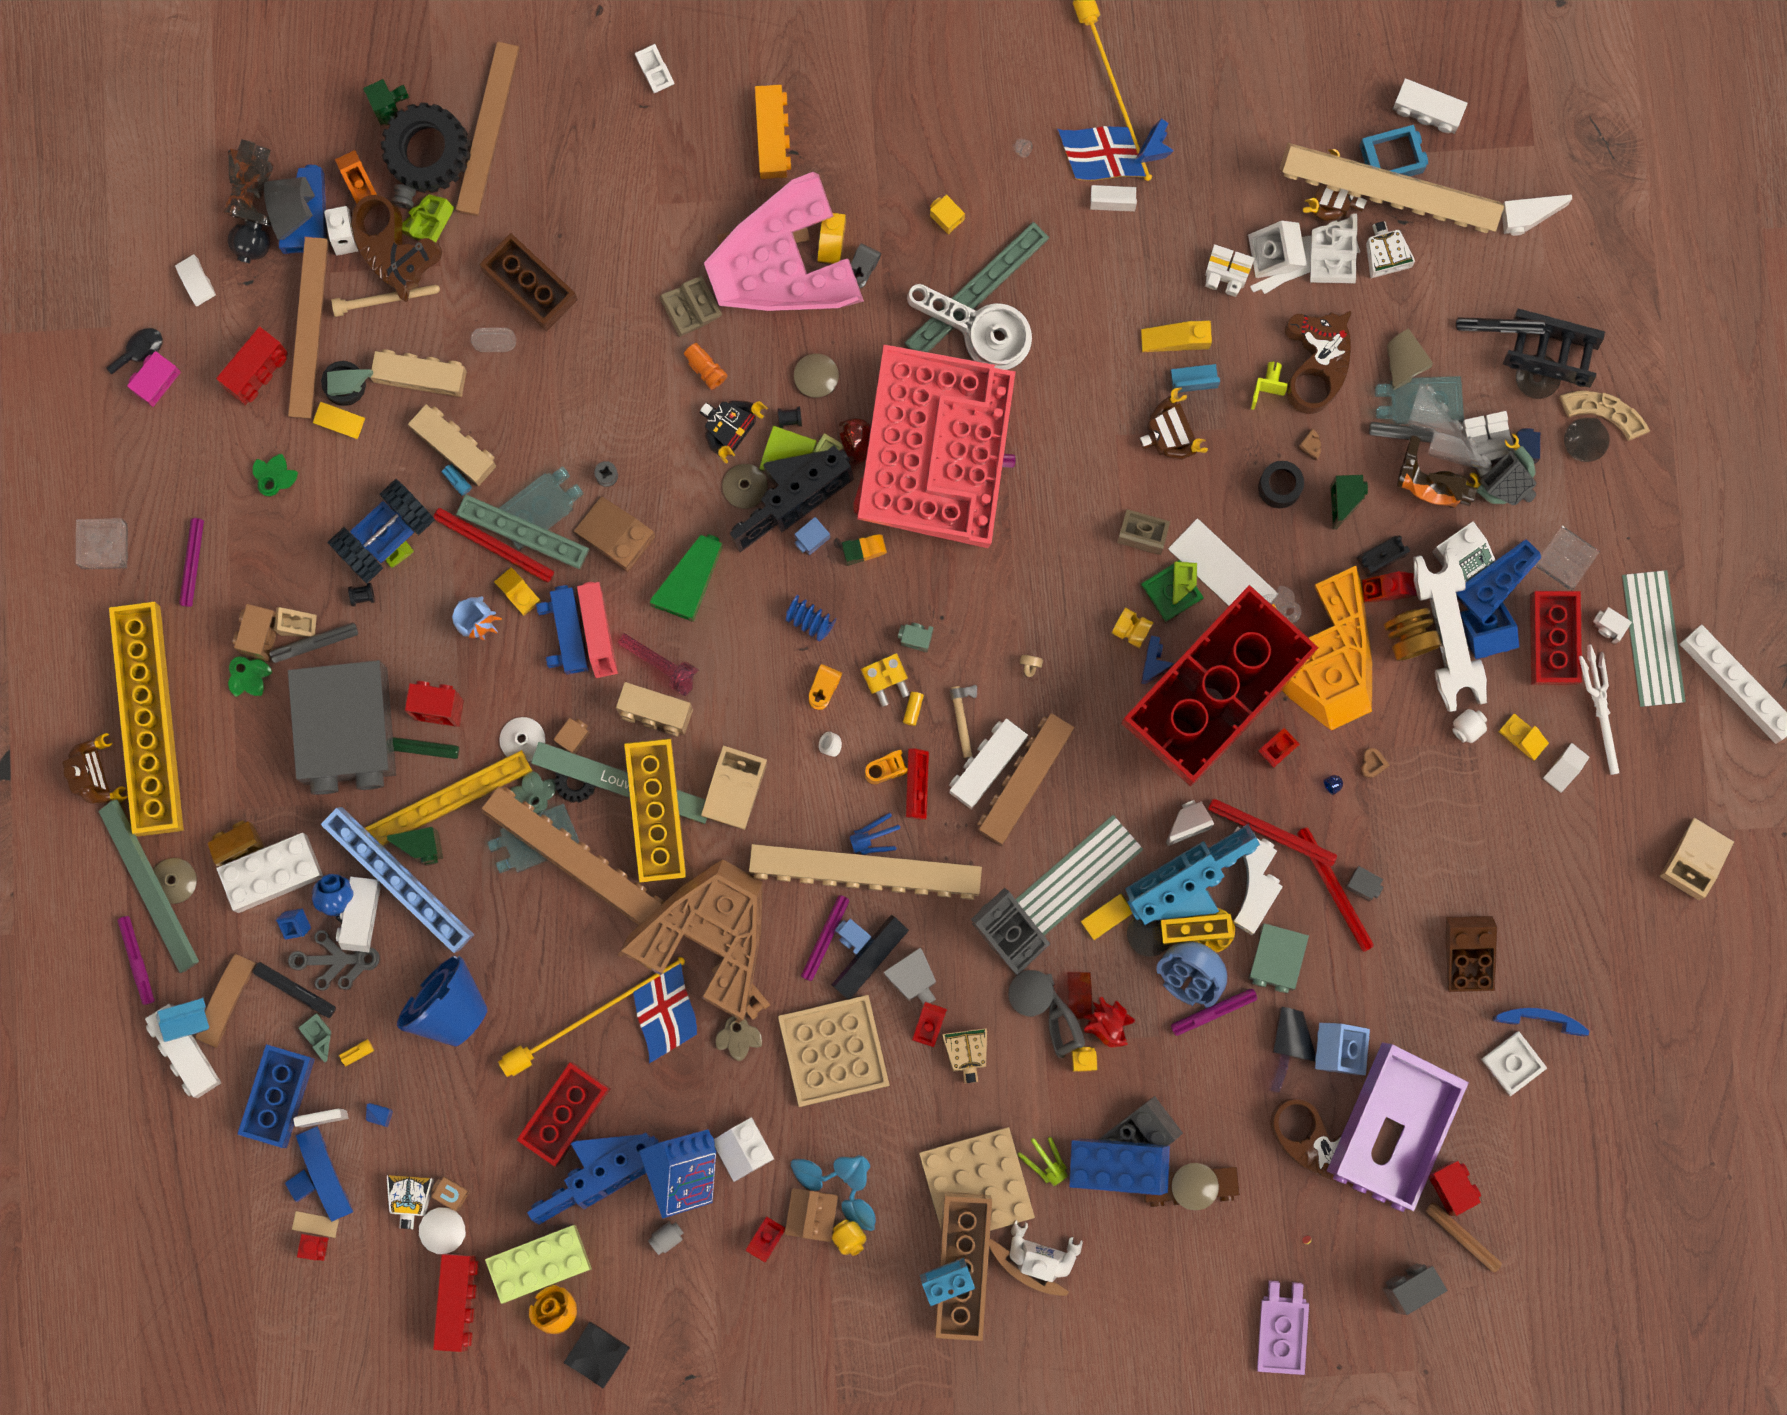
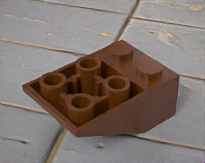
[1445,916,1497,992]

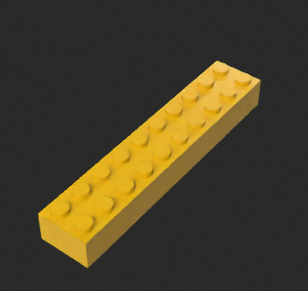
[109,602,184,837]

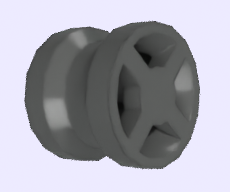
[391,184,416,209]
[594,461,618,487]

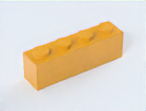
[755,85,791,179]

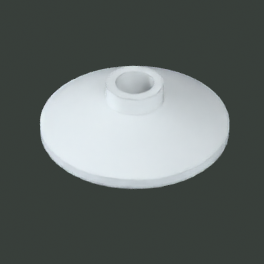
[500,717,546,762]

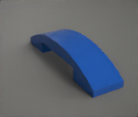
[1493,1008,1589,1037]
[296,1126,353,1222]

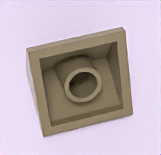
[1117,509,1170,555]

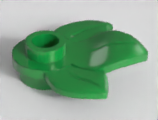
[253,454,298,497]
[228,656,272,697]

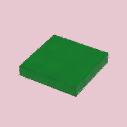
[1141,560,1204,623]

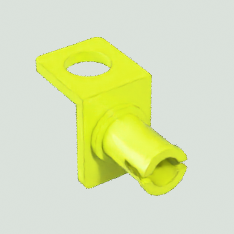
[1251,362,1288,410]

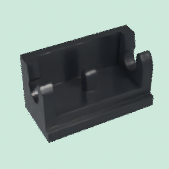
[1356,535,1410,577]

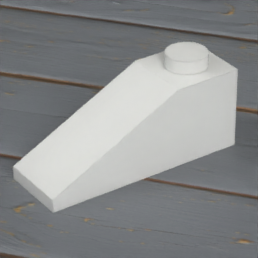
[1502,195,1572,236]

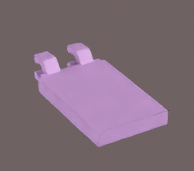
[1257,1280,1309,1375]

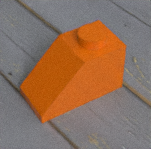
[335,150,377,204]

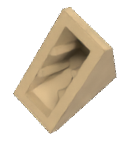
[274,607,317,637]

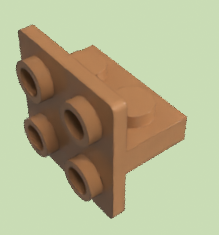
[785,1188,838,1242]

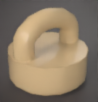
[1019,655,1043,677]

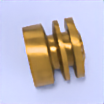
[1384,608,1442,661]

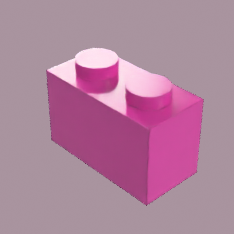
[127,351,181,407]

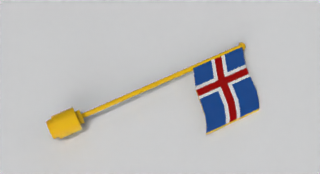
[1058,0,1152,181]
[498,957,697,1077]

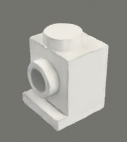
[1593,607,1632,644]

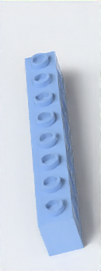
[321,807,474,953]

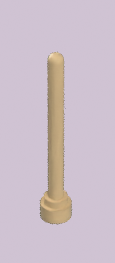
[331,285,440,317]

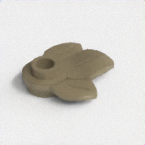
[716,1016,762,1061]

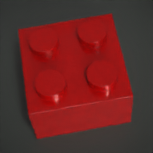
[1428,1161,1481,1216]

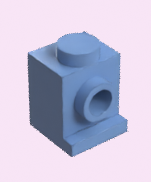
[835,919,871,955]

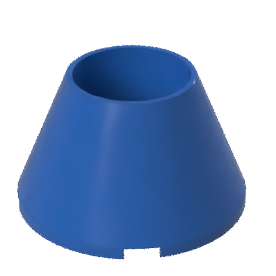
[397,956,488,1047]

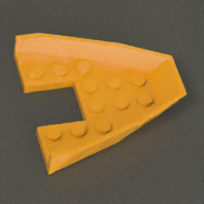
[1272,566,1372,730]

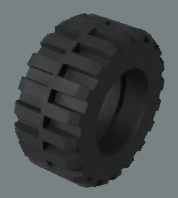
[381,103,471,193]

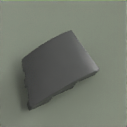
[264,177,315,240]

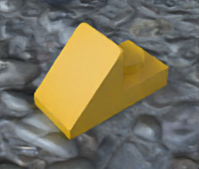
[494,567,541,616]
[1498,714,1549,761]

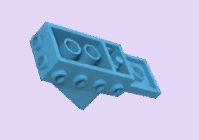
[1125,824,1260,925]

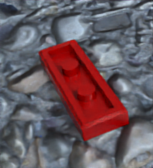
[906,748,929,820]

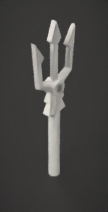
[1579,644,1619,775]

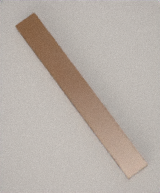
[456,42,520,216]
[288,237,329,419]

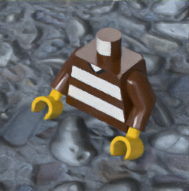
[1303,149,1367,221]
[1139,388,1208,460]
[62,733,128,804]

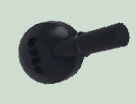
[106,328,163,375]

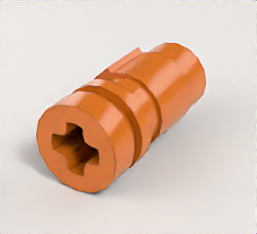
[684,343,728,390]

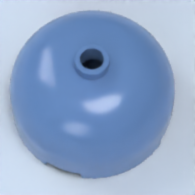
[1157,941,1228,1008]

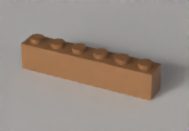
[977,713,1075,846]

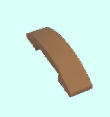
[195,954,257,1048]
[989,1239,1069,1296]

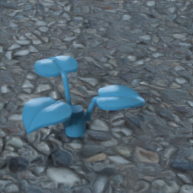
[790,1155,876,1231]

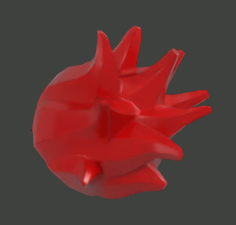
[1084,997,1135,1047]

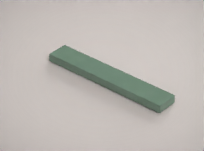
[456,494,589,570]

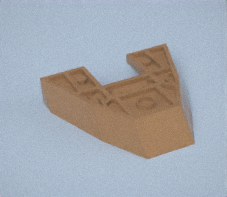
[617,859,763,1024]

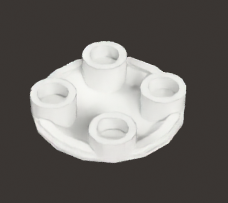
[419,1208,466,1254]

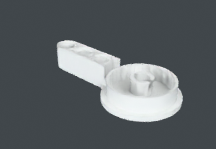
[907,284,1032,370]

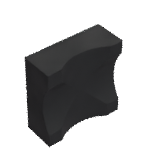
[564,1322,630,1388]

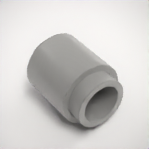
[648,1221,684,1255]

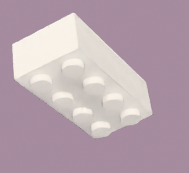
[217,833,324,913]

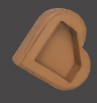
[1361,748,1390,778]

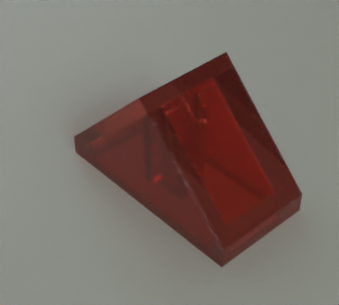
[1067,972,1092,1019]

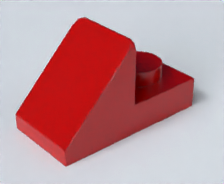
[1258,728,1300,769]
[912,1002,947,1047]
[745,1217,786,1263]

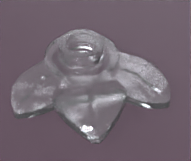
[1263,586,1302,624]

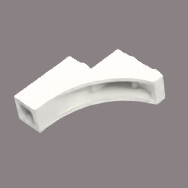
[1233,826,1283,935]

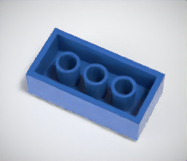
[237,1044,315,1148]
[1070,1138,1170,1195]

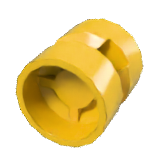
[1112,607,1154,648]

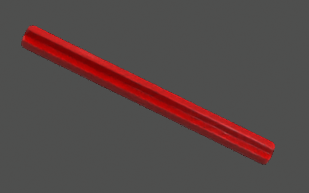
[433,508,555,583]
[1208,799,1337,867]
[1297,827,1374,952]

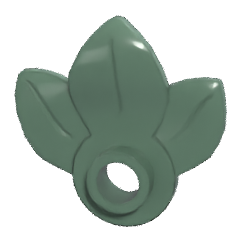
[510,771,556,814]

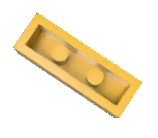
[1161,914,1233,945]

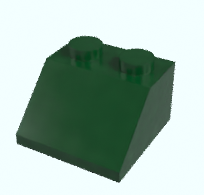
[1330,475,1368,530]
[387,827,443,866]

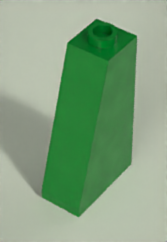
[650,534,723,622]

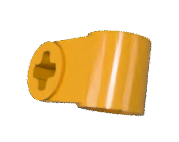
[809,664,842,710]
[864,750,908,785]

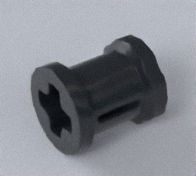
[778,406,802,429]
[348,582,375,607]

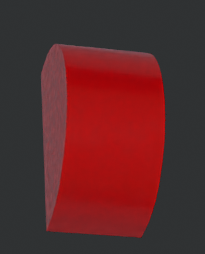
[1121,585,1319,787]

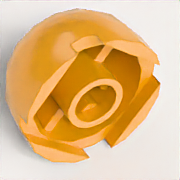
[529,1285,577,1334]

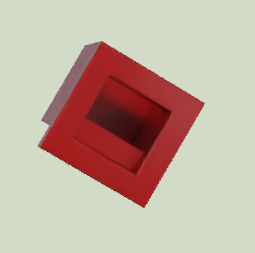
[297,1234,329,1261]

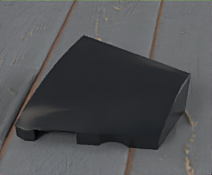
[1273,1007,1316,1062]

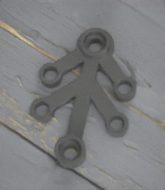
[288,930,380,991]

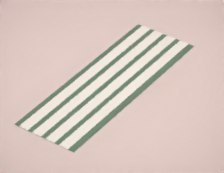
[1622,570,1686,707]
[1016,815,1143,935]

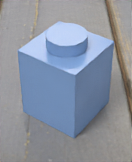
[794,517,830,555]

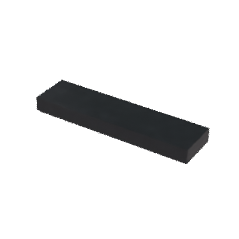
[831,914,909,1000]

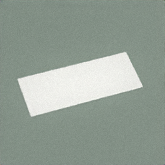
[1168,518,1278,606]

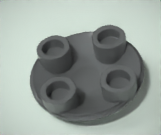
[1008,970,1055,1017]

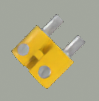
[861,653,910,707]

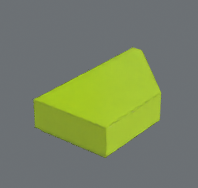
[1172,562,1197,605]

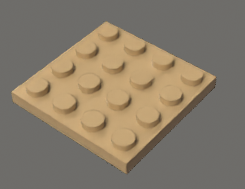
[778,995,890,1107]
[919,1127,1035,1231]

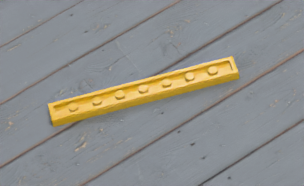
[365,750,532,846]

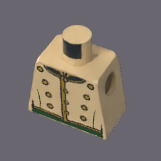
[942,1028,987,1084]

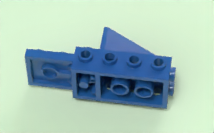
[527,1133,660,1225]

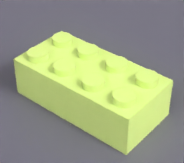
[485,1225,592,1304]

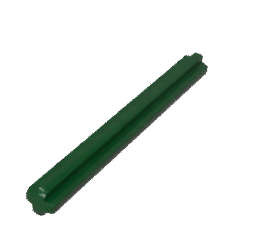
[393,737,460,759]

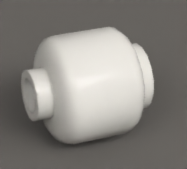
[1452,709,1487,743]

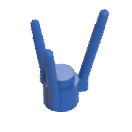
[850,813,900,855]

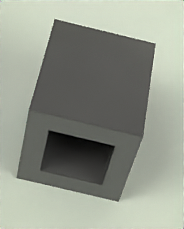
[1345,866,1384,901]

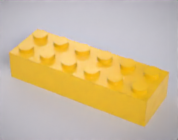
[624,738,686,882]

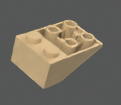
[701,746,767,830]
[1659,818,1734,900]

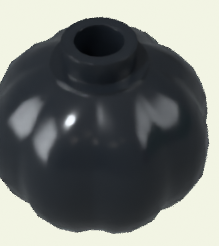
[227,220,270,264]

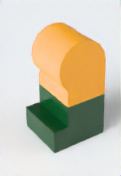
[842,534,887,566]

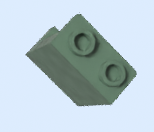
[1248,923,1309,993]

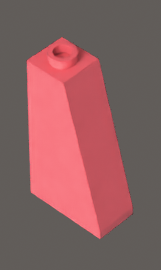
[577,582,618,678]

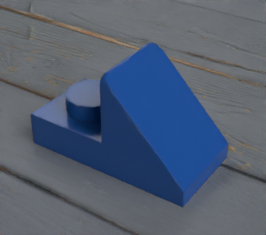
[1135,118,1173,164]
[1141,636,1174,684]

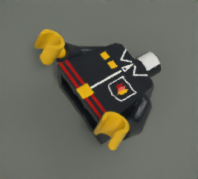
[699,400,768,463]

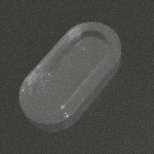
[471,328,516,352]

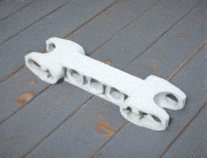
[1413,548,1487,712]

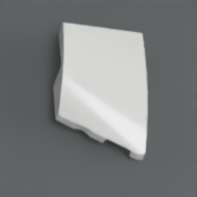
[1310,214,1357,283]

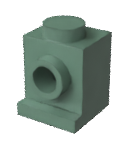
[898,623,933,652]

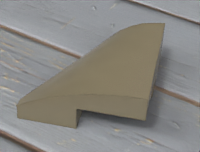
[1387,328,1433,390]

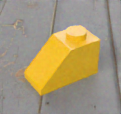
[818,213,846,264]

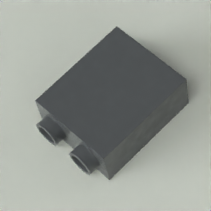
[288,660,396,795]

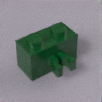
[363,79,410,125]

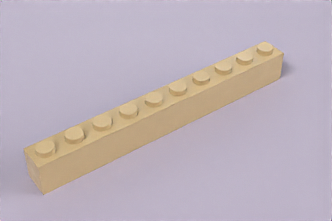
[1279,142,1504,233]
[749,844,982,900]

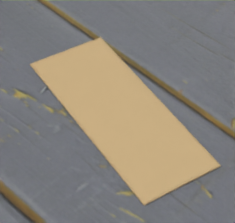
[292,1211,339,1238]

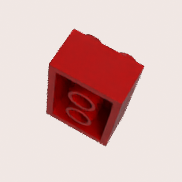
[216,326,288,406]
[405,681,464,727]

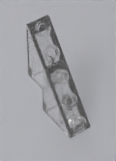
[1408,382,1492,471]

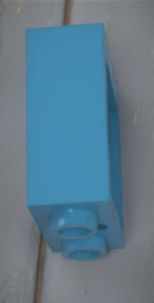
[1359,125,1428,176]
[920,1258,975,1306]

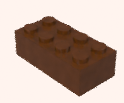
[479,233,578,332]

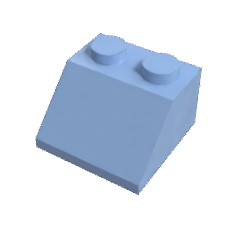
[1315,1023,1370,1075]

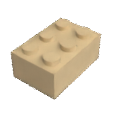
[616,682,693,737]

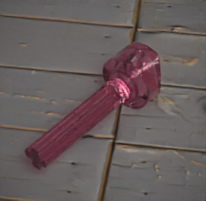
[618,633,699,696]

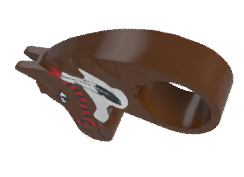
[1285,311,1351,414]
[1270,1099,1359,1192]

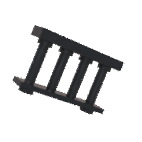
[1502,308,1605,388]

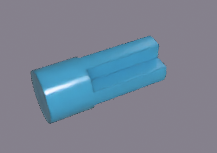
[441,464,472,496]

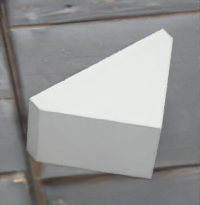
[1543,743,1590,793]

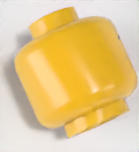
[832,1220,866,1256]

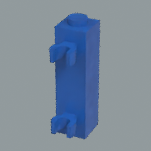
[536,585,589,675]

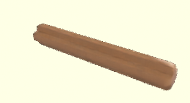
[1425,1202,1502,1272]

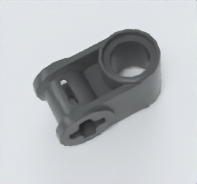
[851,243,881,289]

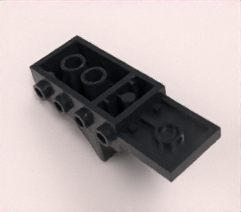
[730,445,854,553]

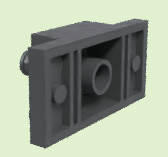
[971,888,1050,975]

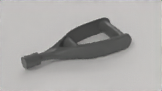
[1046,974,1085,1058]

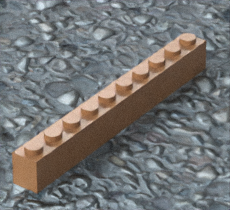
[482,787,664,925]

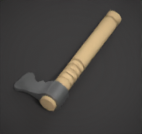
[949,685,977,759]

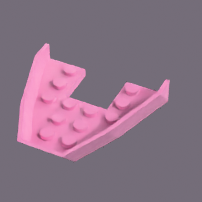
[704,172,864,311]

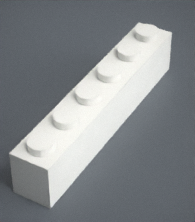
[1679,625,1787,744]

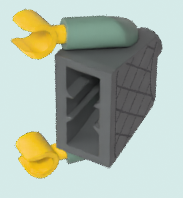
[1466,433,1537,506]

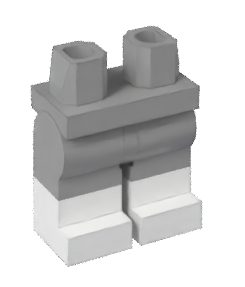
[1461,411,1515,478]

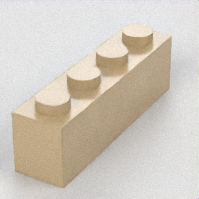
[371,349,467,397]
[408,404,496,487]

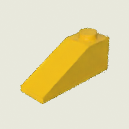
[1141,321,1212,352]

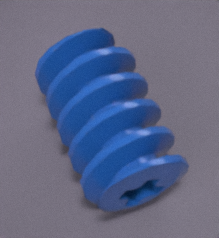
[786,595,836,641]

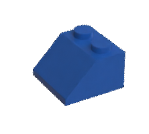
[1460,602,1519,659]

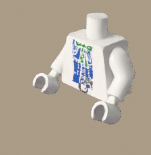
[1010,1220,1083,1282]

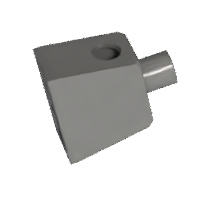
[884,948,936,1005]

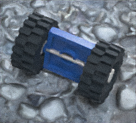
[327,479,435,584]

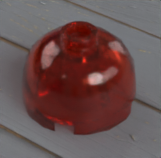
[839,418,871,465]

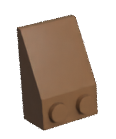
[574,496,655,572]

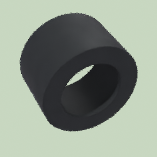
[1258,461,1304,509]

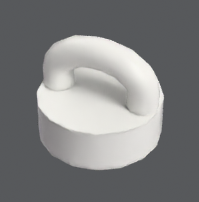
[819,732,842,757]

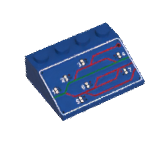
[639,1129,716,1219]

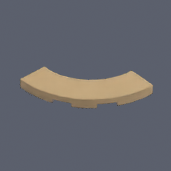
[1559,391,1650,441]

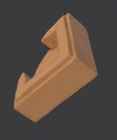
[1298,428,1321,461]

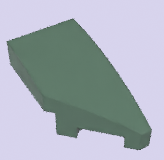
[327,369,373,396]
[298,1013,331,1063]

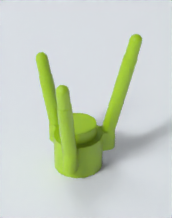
[1017,1137,1068,1186]

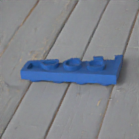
[1456,539,1541,624]

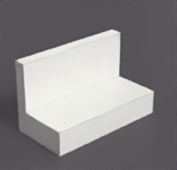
[1090,185,1137,211]

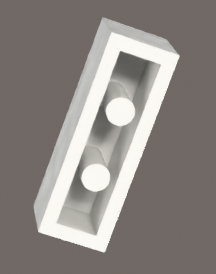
[1393,78,1468,134]
[336,877,381,953]

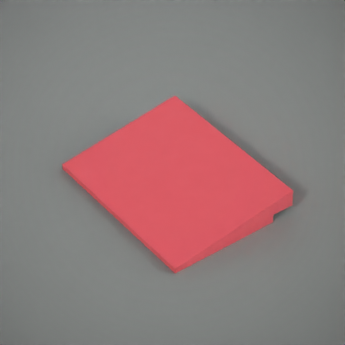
[857,345,1015,548]

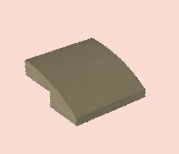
[659,276,722,337]

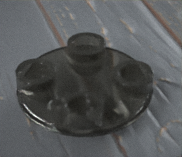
[1564,418,1610,462]
[1127,917,1170,957]

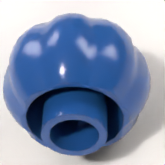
[312,874,354,916]

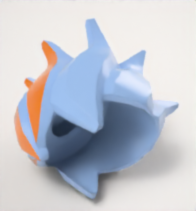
[452,596,502,640]

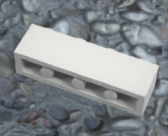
[949,718,1028,810]
[145,1004,221,1098]

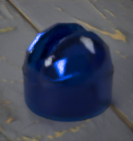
[1323,775,1343,795]

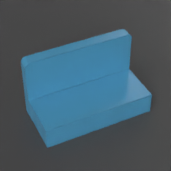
[1170,364,1220,393]
[156,998,209,1042]

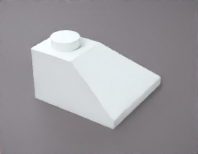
[1166,800,1214,846]

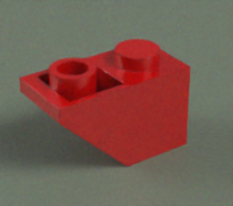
[1362,571,1417,602]

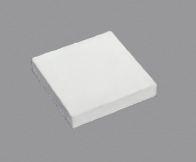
[1481,1031,1547,1096]
[293,1108,348,1128]

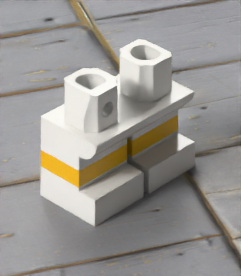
[1205,244,1255,297]

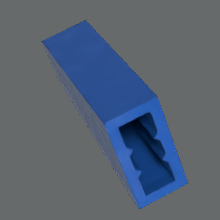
[279,164,327,254]

